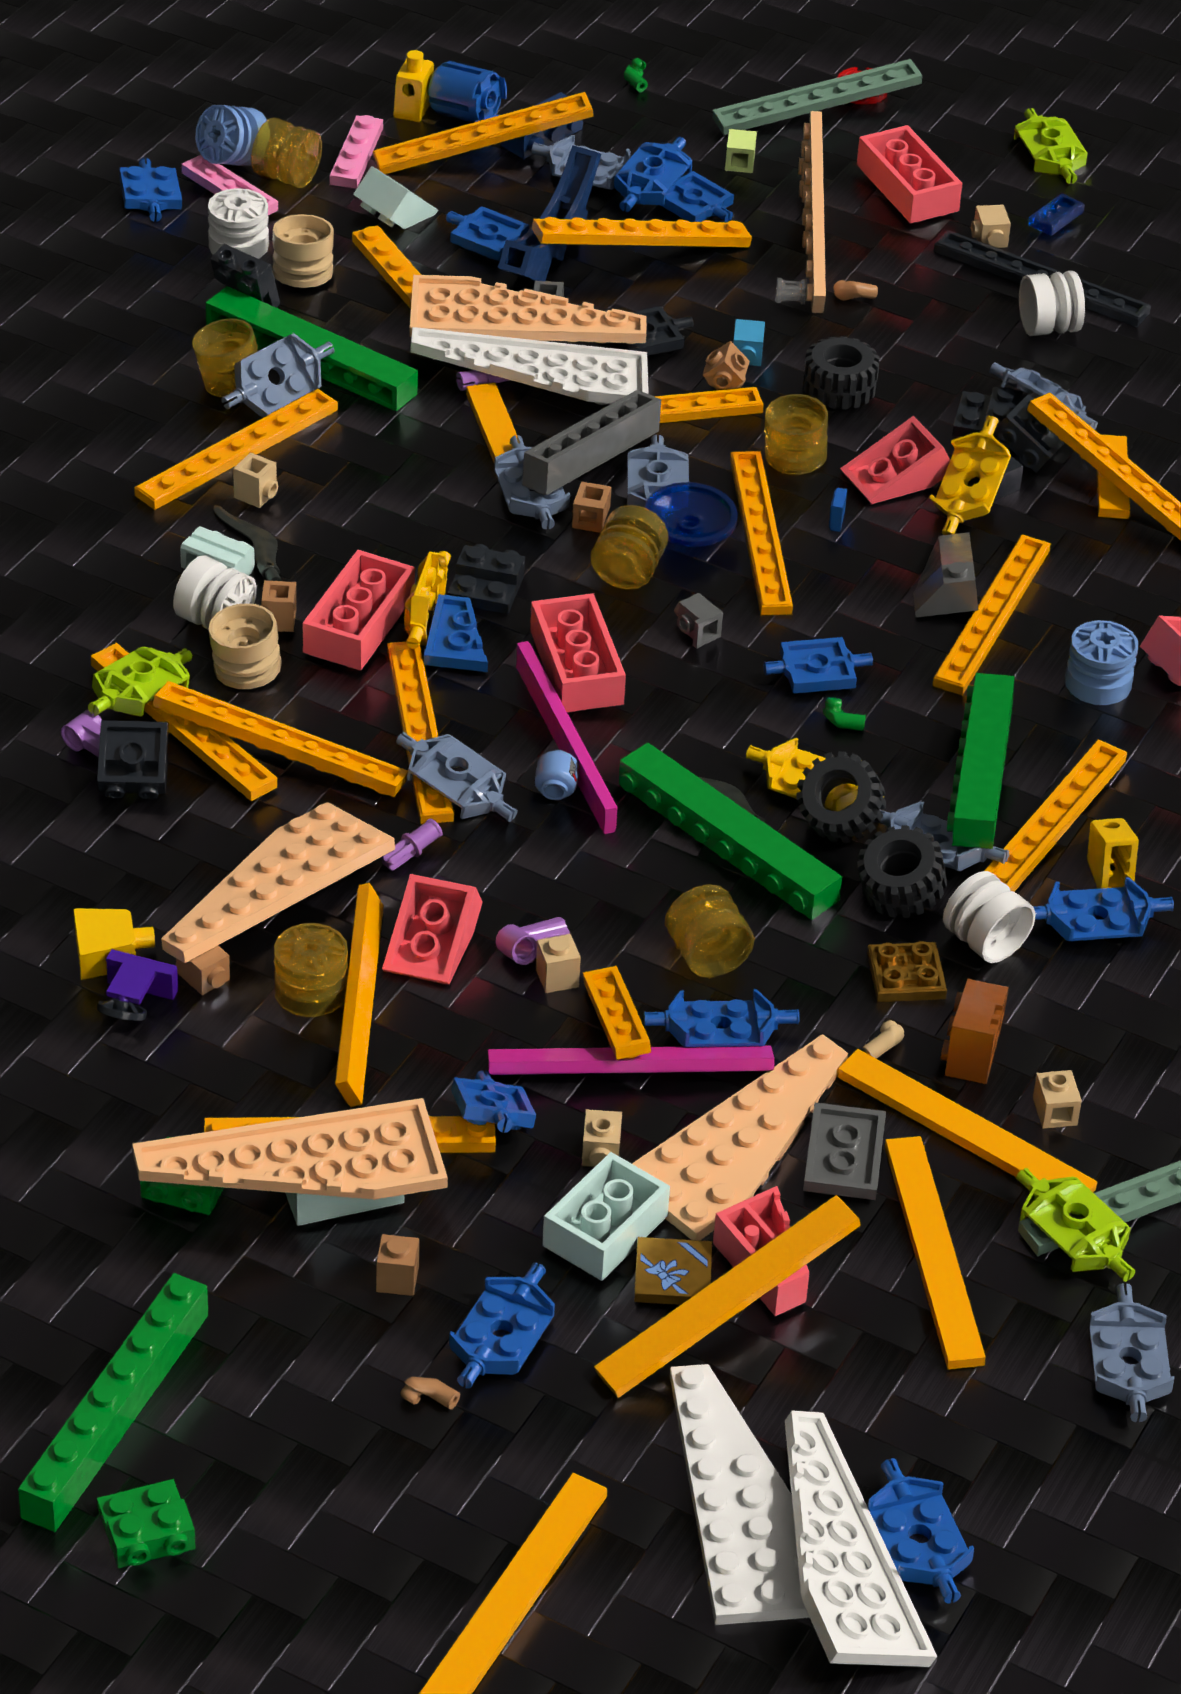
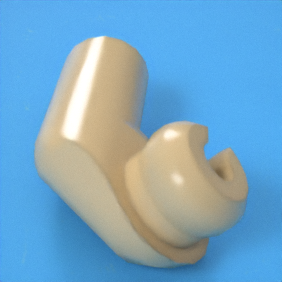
[863,1020,904,1059]

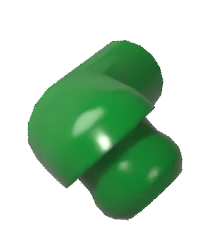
[624,58,648,92]
[823,697,866,731]

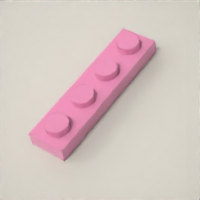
[330,115,383,189]
[182,155,278,215]

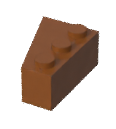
[941,979,1009,1084]

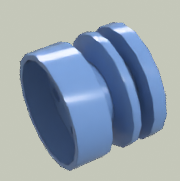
[195,105,271,166]
[1065,620,1138,705]

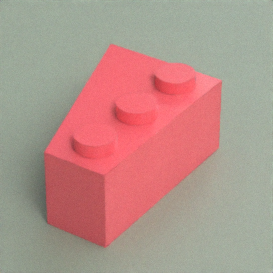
[713,1186,809,1316]

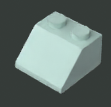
[353,166,438,229]

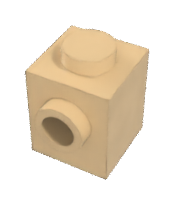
[971,205,1011,248]
[233,452,278,508]
[536,934,581,993]
[1033,1070,1082,1129]
[582,1109,622,1167]

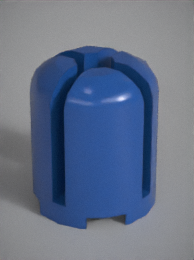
[428,61,507,123]

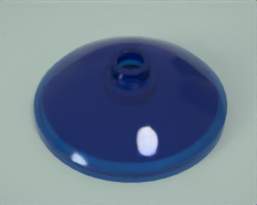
[645,482,738,547]

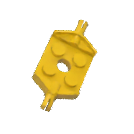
[930,416,1011,535]
[404,551,451,649]
[746,738,884,811]

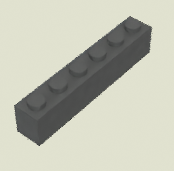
[522,390,661,495]

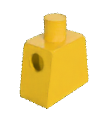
[394,50,434,122]
[1087,818,1139,889]
[74,908,155,980]

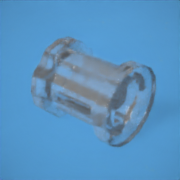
[776,278,806,305]

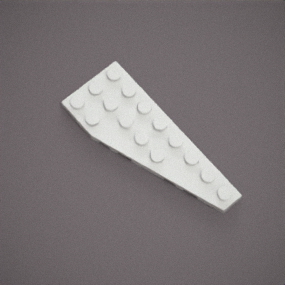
[410,327,648,405]
[670,1364,810,1625]
[785,1411,937,1667]

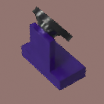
[97,949,178,1021]

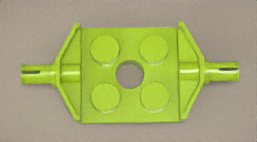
[1014,108,1087,184]
[88,647,192,716]
[1016,1168,1135,1282]

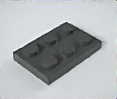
[803,1102,886,1200]

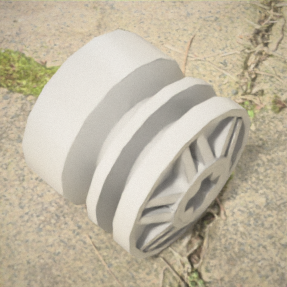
[208,188,269,259]
[1019,271,1085,336]
[173,555,257,630]
[943,871,1036,963]

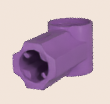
[61,710,102,757]
[496,917,570,965]

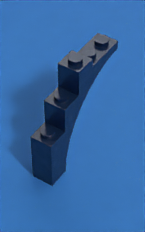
[498,145,601,282]

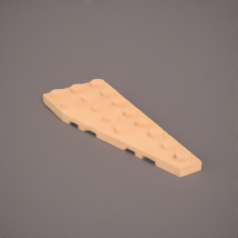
[798,111,826,313]
[410,275,646,344]
[161,802,395,963]
[632,1034,848,1241]
[132,1098,448,1200]

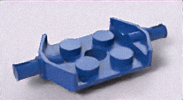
[614,137,692,212]
[1033,877,1174,941]
[643,989,799,1047]
[449,1263,555,1388]
[868,1458,974,1603]

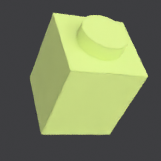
[725,129,757,173]

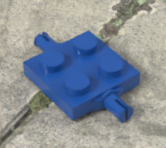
[119,158,182,222]
[661,171,734,223]
[446,206,529,261]
[763,637,873,693]
[451,1070,536,1133]

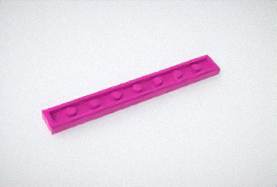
[516,641,617,834]
[488,1046,774,1075]

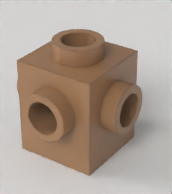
[703,341,750,390]

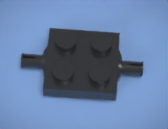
[598,306,694,356]

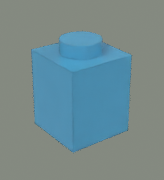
[733,319,765,366]

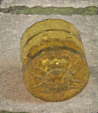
[251,117,322,188]
[192,319,258,397]
[765,394,828,475]
[591,505,668,590]
[665,884,755,978]
[274,923,348,1017]

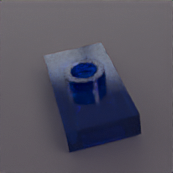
[1028,193,1085,236]

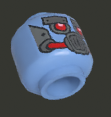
[535,750,579,800]

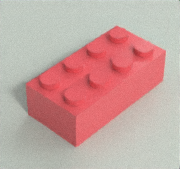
[857,125,962,223]
[303,550,415,671]
[530,593,626,712]

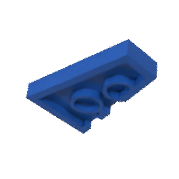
[424,594,488,672]

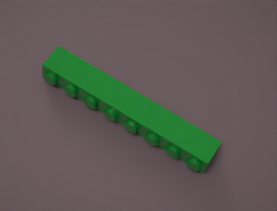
[206,286,418,412]
[947,673,1015,849]
[618,743,842,920]
[18,1273,208,1532]

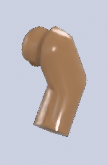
[833,280,878,301]
[400,1376,460,1409]

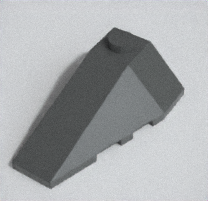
[913,532,978,617]

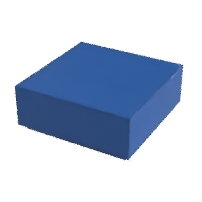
[829,488,847,532]

